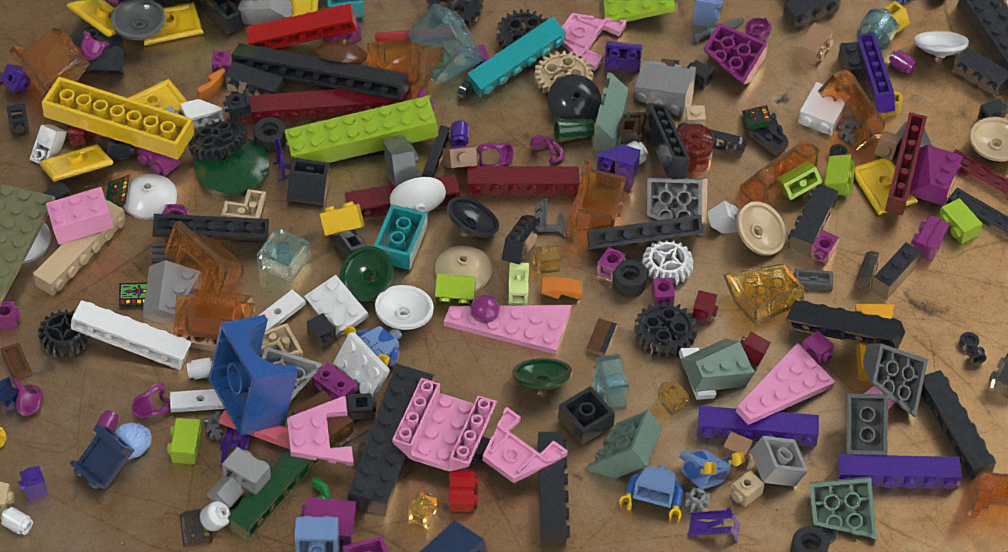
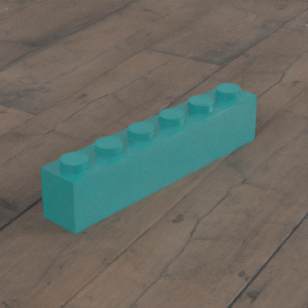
[467,17,566,97]

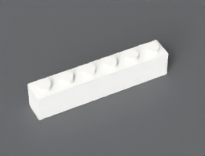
[71,300,191,371]

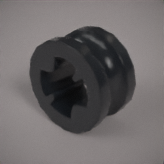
[967,346,987,365]

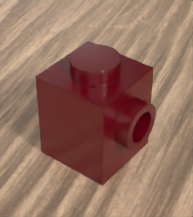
[692,290,719,324]
[740,331,771,367]

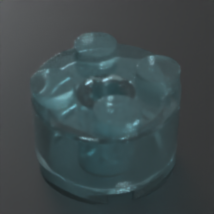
[857,8,899,50]

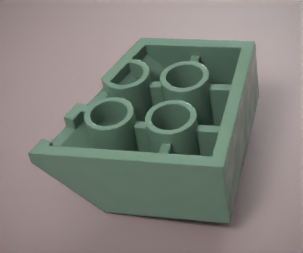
[593,72,630,151]
[681,338,754,392]
[586,410,662,479]
[809,476,877,539]

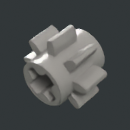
[685,487,710,513]

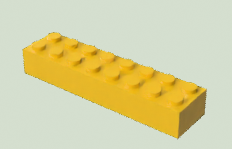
[42,77,194,160]

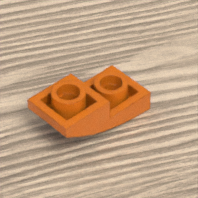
[197,68,225,102]
[541,277,582,300]

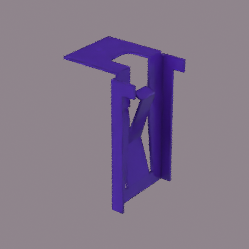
[273,138,292,182]
[220,426,251,468]
[687,507,740,542]

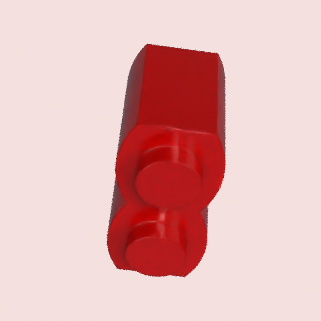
[449,469,478,512]

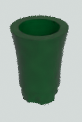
[554,118,595,143]

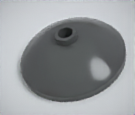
[111,0,166,40]

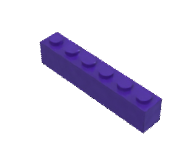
[857,32,895,114]
[697,406,819,446]
[836,454,962,489]

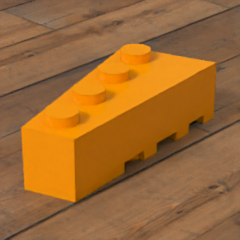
[854,304,895,381]

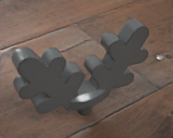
[837,116,865,145]
[203,410,225,441]

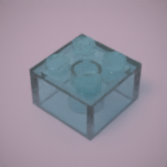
[257,227,311,282]
[592,354,629,411]

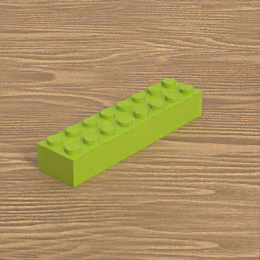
[285,96,439,163]

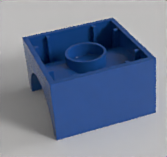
[208,314,298,436]

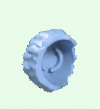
[115,422,151,460]

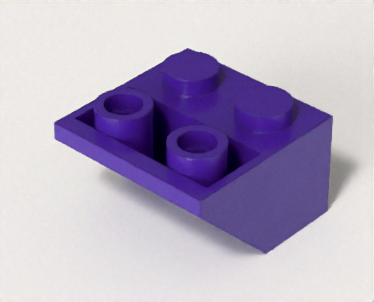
[604,41,642,72]
[596,145,641,189]

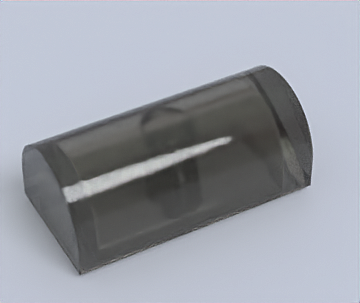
[855,251,879,293]

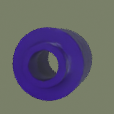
[450,120,469,147]

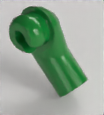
[311,477,331,499]

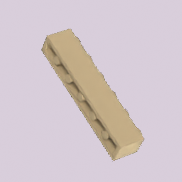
[33,200,126,296]

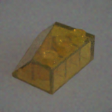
[724,264,804,326]

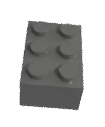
[383,136,420,188]
[845,394,888,455]

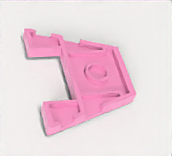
[561,13,627,71]
[287,396,354,466]
[483,407,568,483]

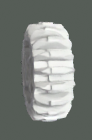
[642,239,694,286]

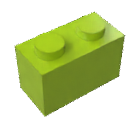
[823,155,855,196]
[776,161,823,200]
[939,198,983,244]
[435,274,476,304]
[167,418,202,464]

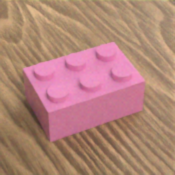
[46,187,114,245]

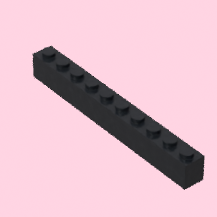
[231,43,409,100]

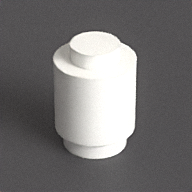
[187,357,212,380]
[1,507,33,535]

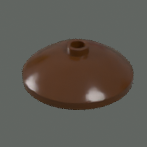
[314,37,368,63]

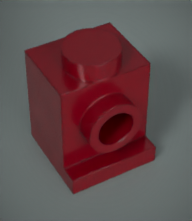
[66,125,88,146]

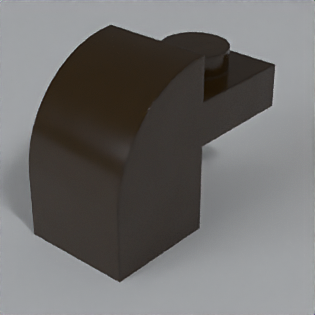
[619,112,646,143]

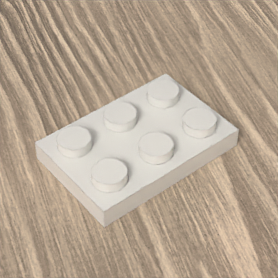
[304,275,369,339]
[333,332,390,401]

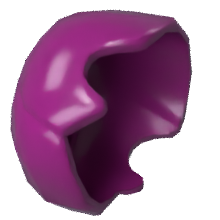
[745,17,772,41]
[470,294,500,323]

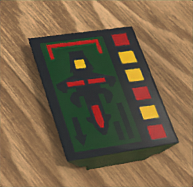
[742,105,772,130]
[106,175,130,207]

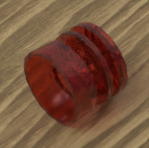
[678,123,714,173]

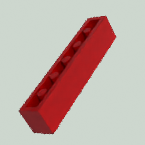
[247,3,357,49]

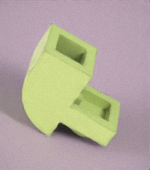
[508,263,529,305]

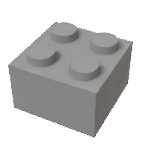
[750,436,808,486]

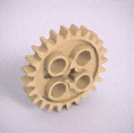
[534,51,593,98]

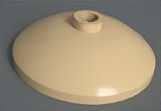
[970,117,1008,161]
[737,202,786,256]
[435,246,492,291]

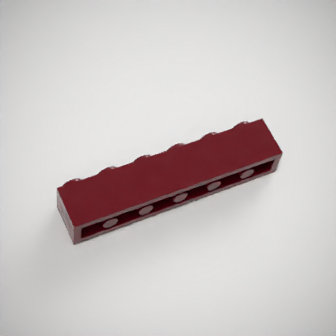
[885,112,927,215]
[467,166,580,196]
[345,175,460,219]

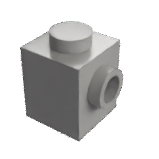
[207,476,244,508]

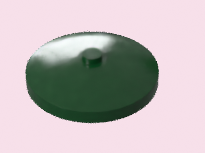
[195,138,270,198]

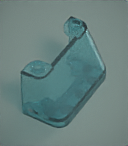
[408,3,484,84]

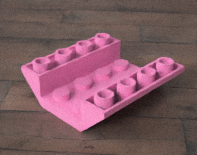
[392,378,497,472]

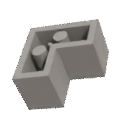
[222,447,271,495]

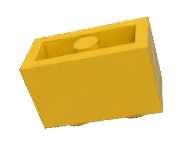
[320,201,364,236]

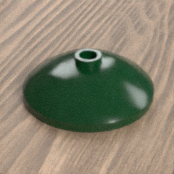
[339,246,393,302]
[512,358,572,391]

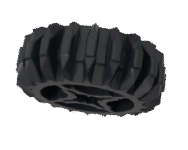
[38,308,91,358]

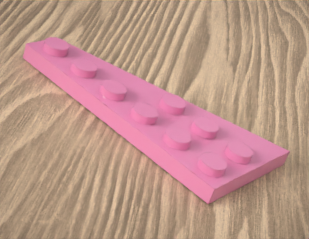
[444,305,572,355]
[736,343,835,425]

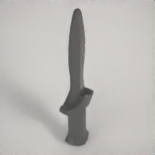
[692,18,745,43]

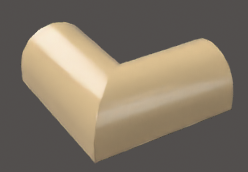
[221,189,266,218]
[259,323,303,357]

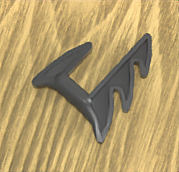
[534,198,567,237]

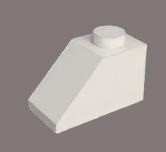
[181,99,223,130]

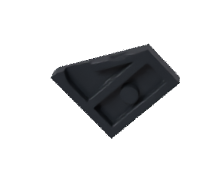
[749,113,789,156]

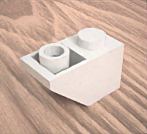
[29,125,67,164]
[708,201,740,234]

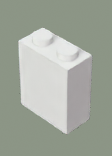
[798,82,850,136]

